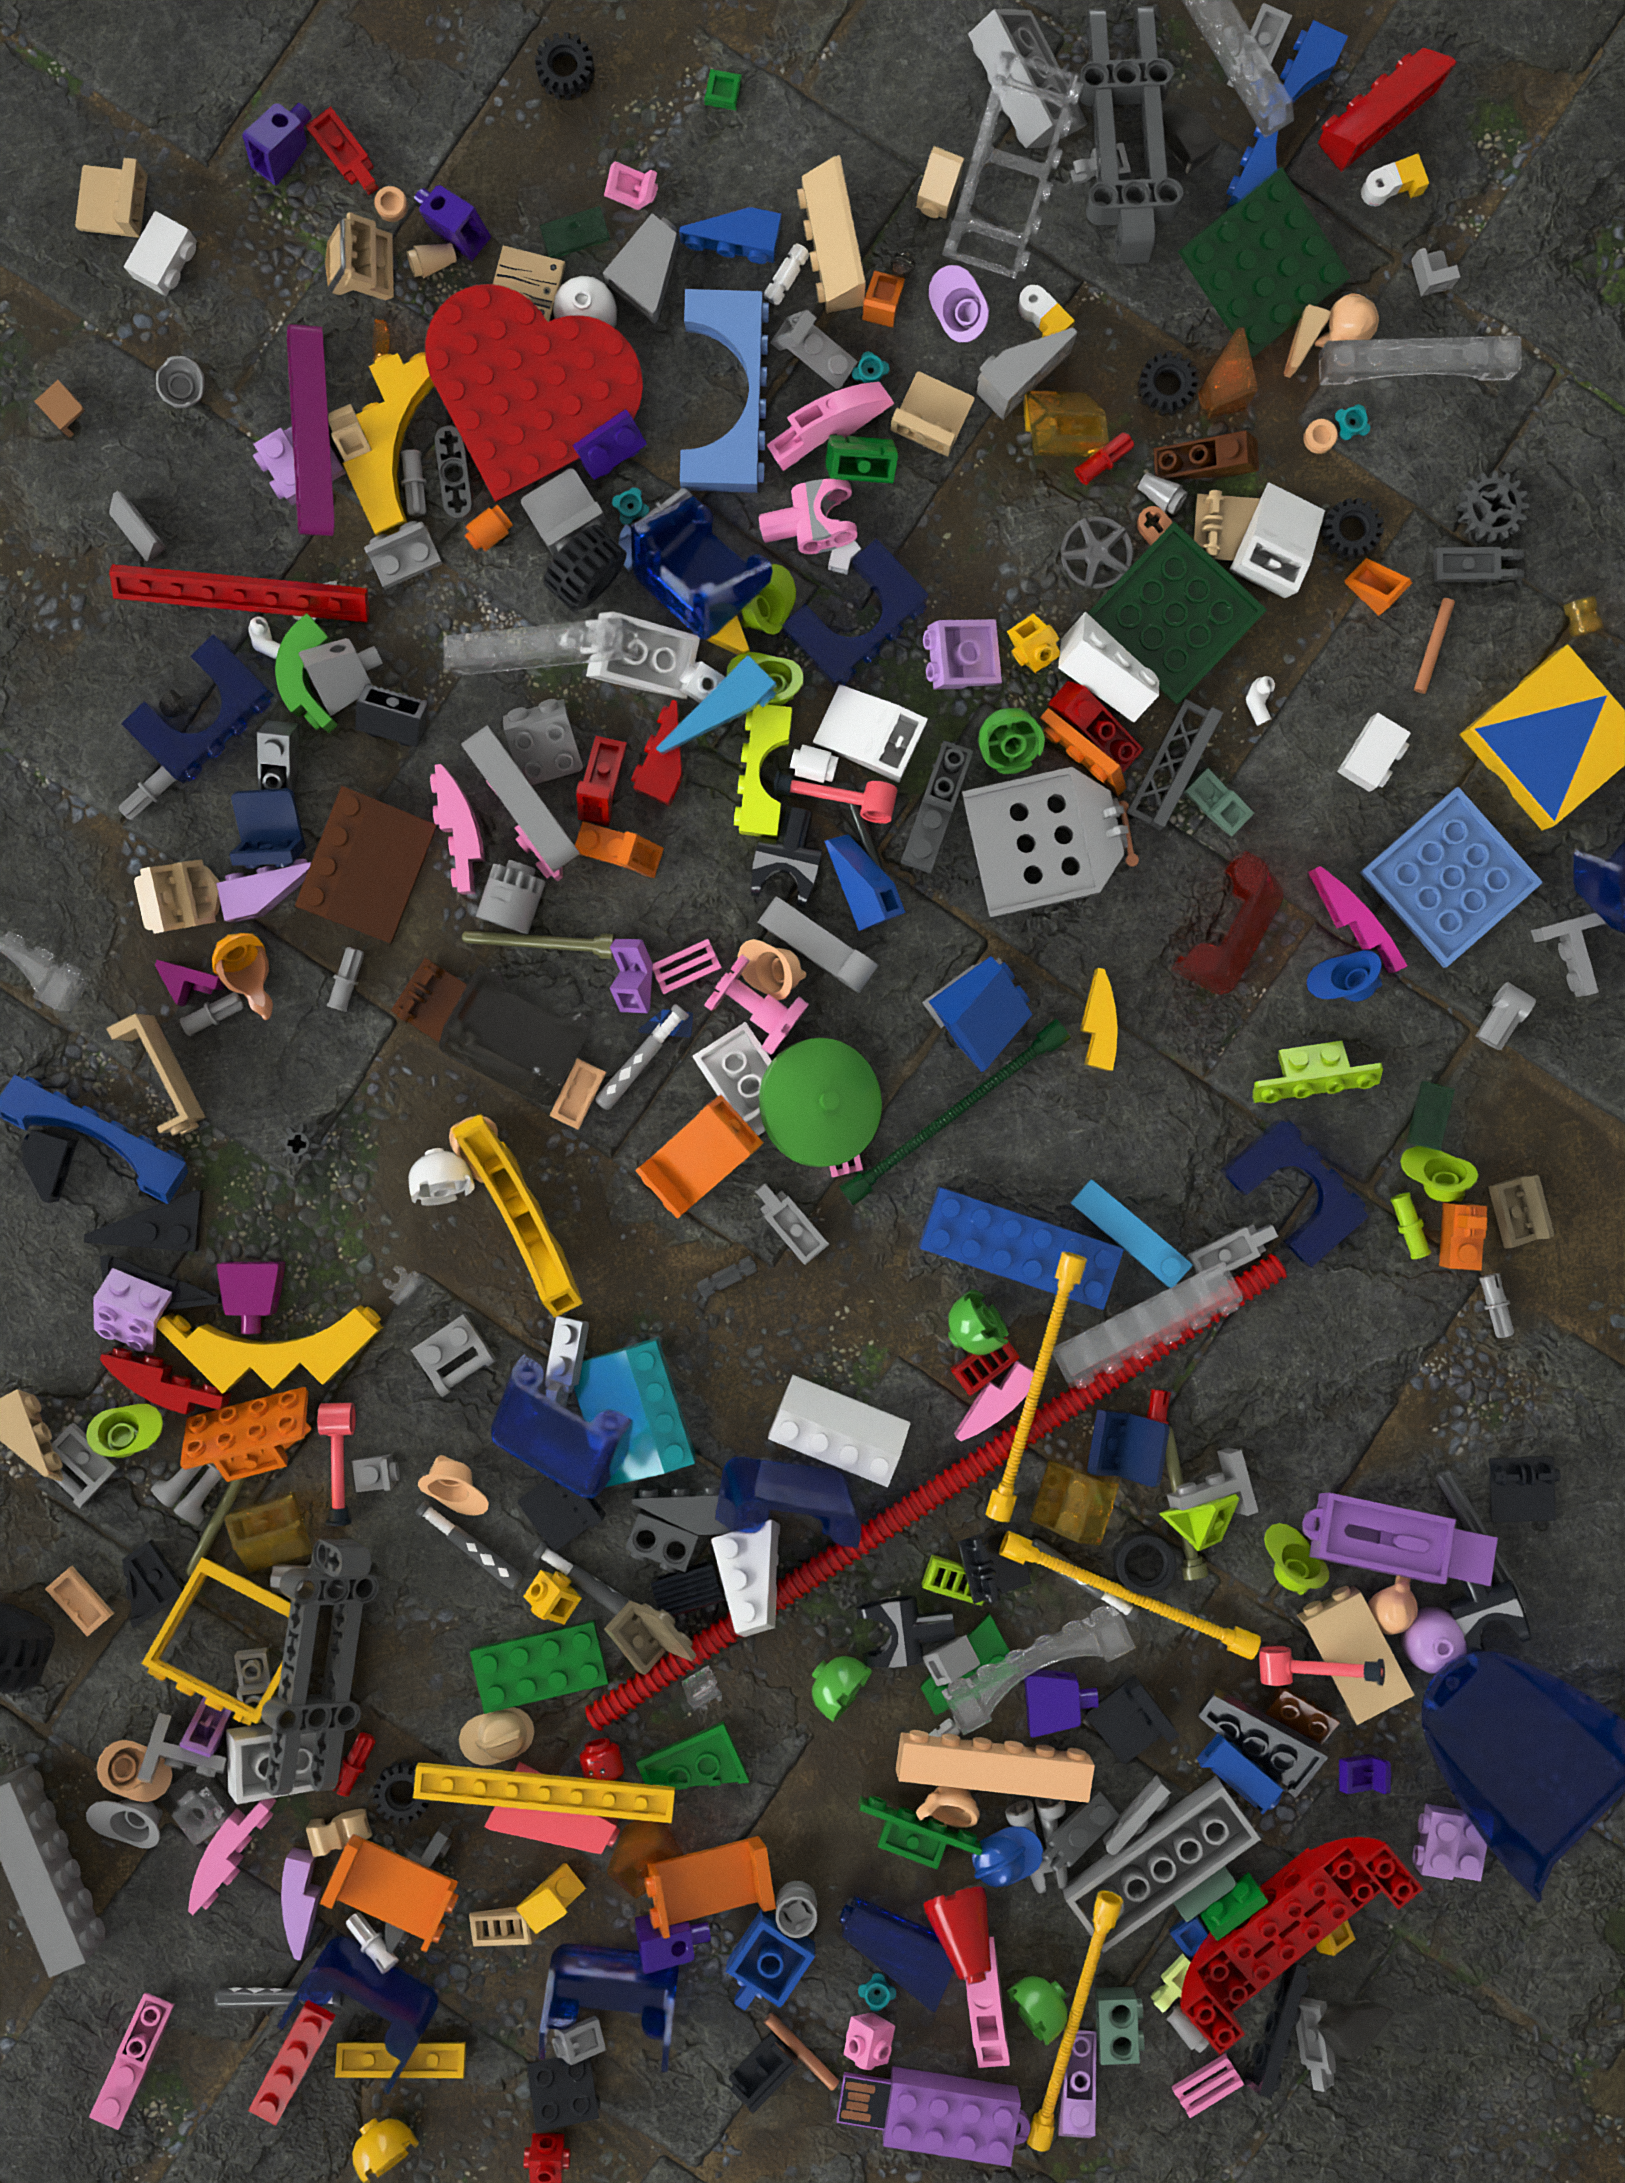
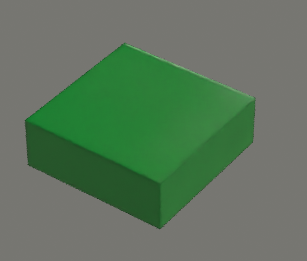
[704,69,742,111]

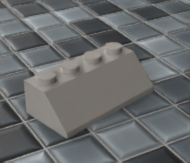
[968,9,1088,149]

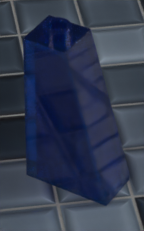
[839,1896,954,2012]

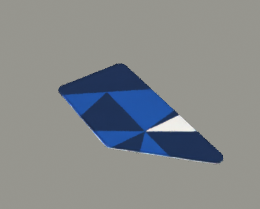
[638,1010,693,1038]

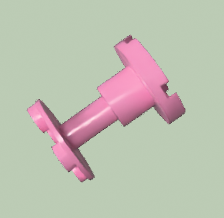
[704,954,809,1055]

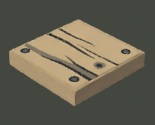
[493,245,566,322]

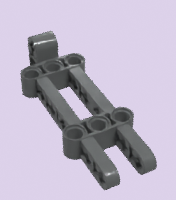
[1077,6,1183,264]
[261,1539,379,1796]

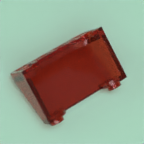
[1171,851,1284,995]

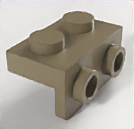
[1488,1175,1554,1248]

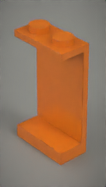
[635,1094,764,1219]
[320,1834,459,1952]
[644,1836,776,1939]

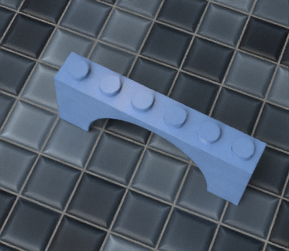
[680,289,769,493]

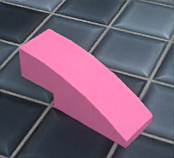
[954,1361,1034,1441]

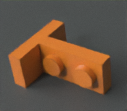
[575,821,664,878]

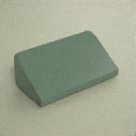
[1173,1866,1237,1922]

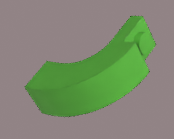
[275,613,338,733]

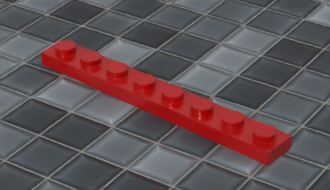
[109,564,370,622]

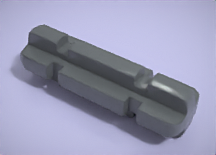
[697,1256,757,1298]

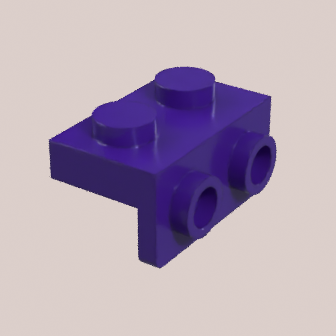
[572,409,647,480]

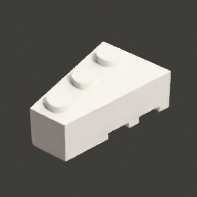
[1058,612,1159,722]
[711,1519,780,1637]

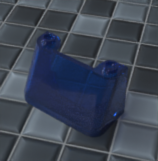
[631,496,773,640]
[491,1354,633,1498]
[715,1457,861,1548]

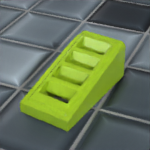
[921,1554,983,1606]

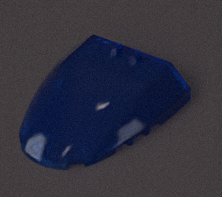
[1421,1651,1625,1903]

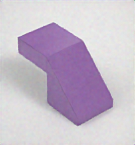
[610,939,653,1013]

